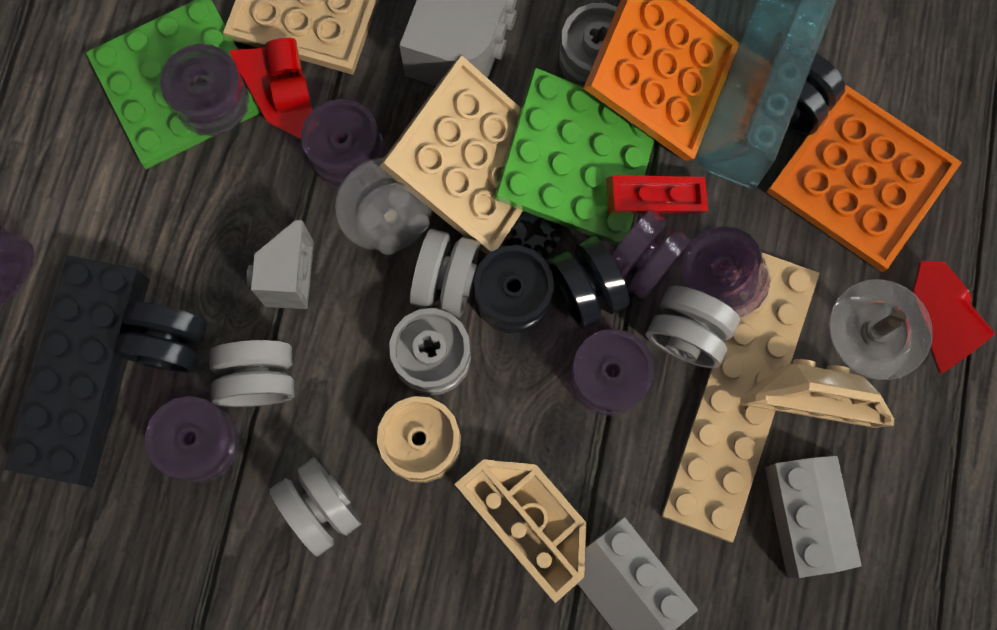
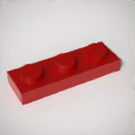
[606,175,708,214]

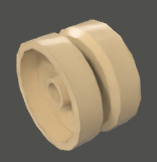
[377,396,461,483]

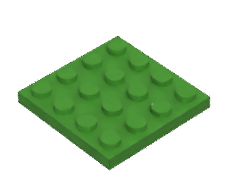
[86,0,262,169]
[493,68,655,247]

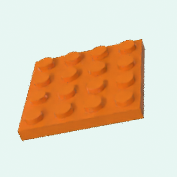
[583,0,740,161]
[766,85,962,273]

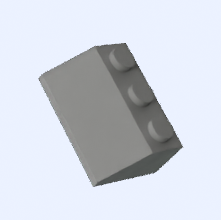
[765,456,862,578]
[577,517,698,630]

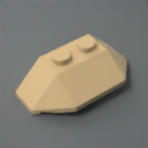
[740,359,894,428]
[454,459,586,603]

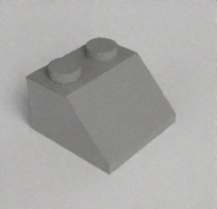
[247,220,314,309]

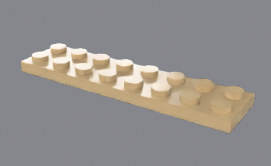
[661,249,820,543]

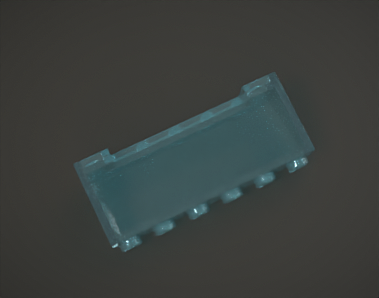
[695,0,837,190]

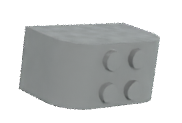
[399,0,517,86]

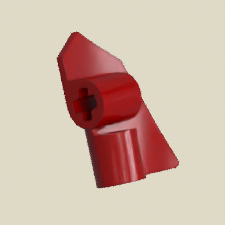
[230,38,315,140]
[911,261,995,373]

